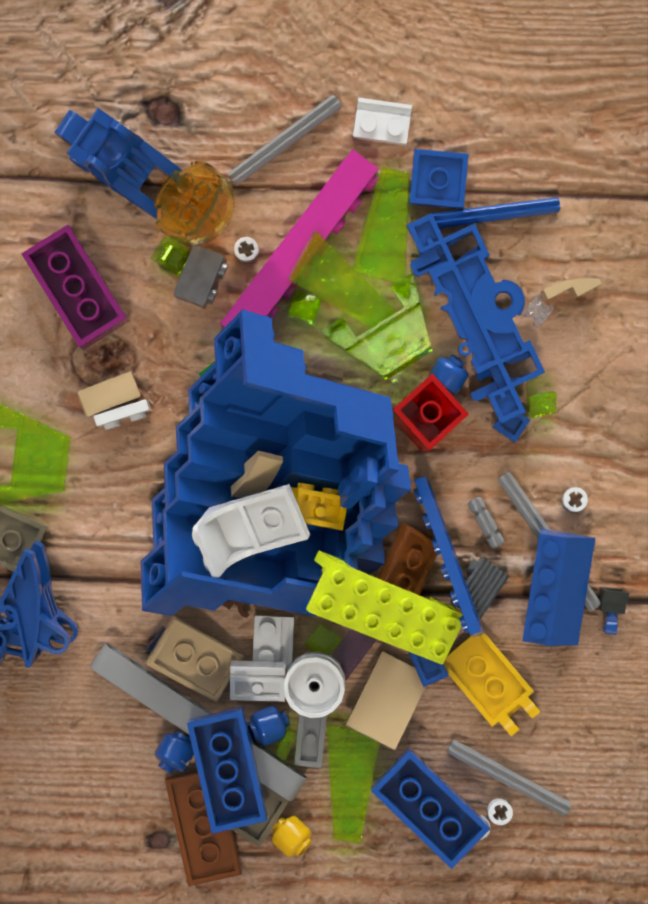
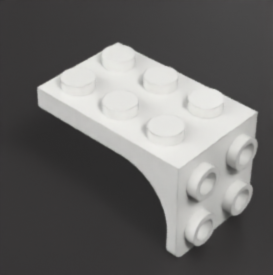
[192,484,310,578]

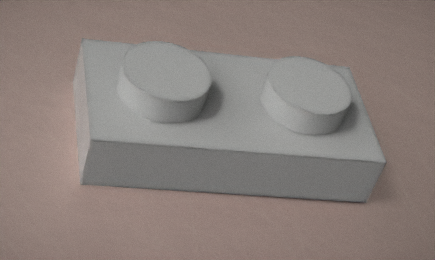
[294,715,327,768]

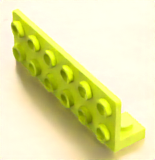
[306,550,463,664]

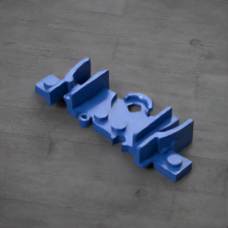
[406,213,545,424]

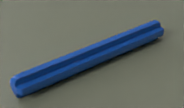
[427,197,560,228]

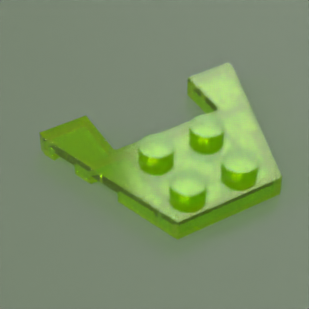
[322,274,433,380]
[0,403,71,504]

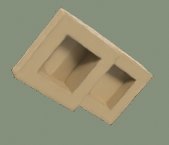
[540,278,602,302]
[77,371,141,418]
[231,451,283,498]

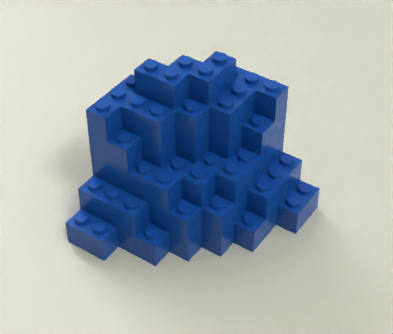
[141,309,411,616]

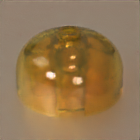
[154,161,235,246]

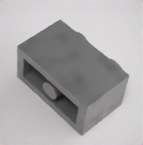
[173,244,228,309]

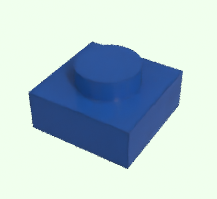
[492,414,530,443]

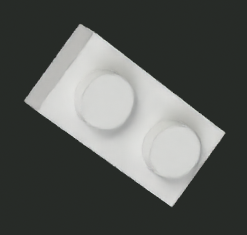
[94,399,152,430]

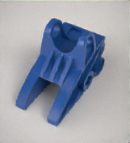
[54,108,189,221]
[0,540,79,668]

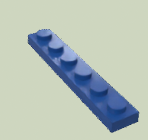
[413,476,485,637]

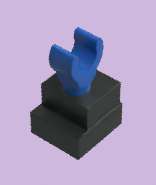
[599,587,629,635]

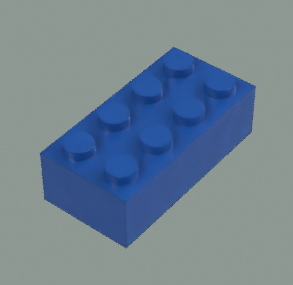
[187,707,268,834]
[371,747,490,869]

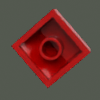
[392,373,469,454]

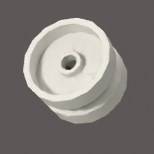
[283,651,346,718]

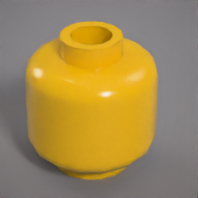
[271,816,312,857]

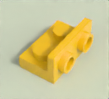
[291,483,347,530]

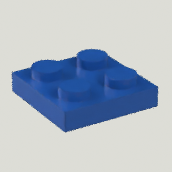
[409,149,469,209]

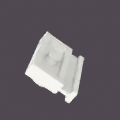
[353,98,412,146]
[253,615,294,672]
[230,660,286,702]

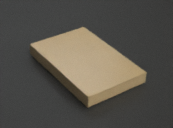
[145,615,244,703]
[345,651,426,751]

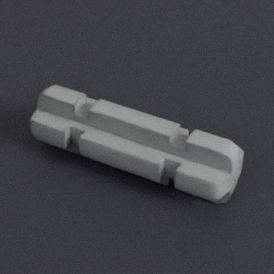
[468,497,504,548]

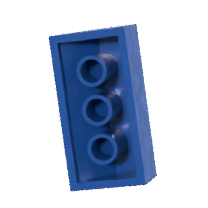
[522,529,596,646]

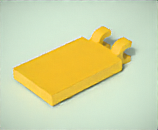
[443,632,540,736]

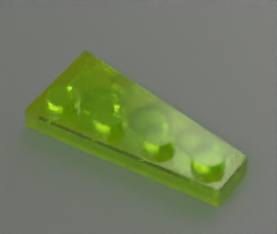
[352,166,410,286]
[288,231,395,334]
[327,724,379,844]

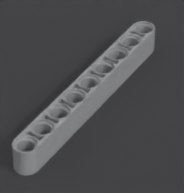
[90,643,308,802]

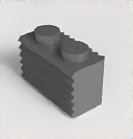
[449,557,510,620]

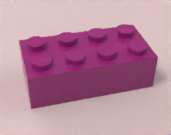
[21,225,130,350]

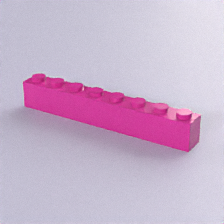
[220,149,379,328]

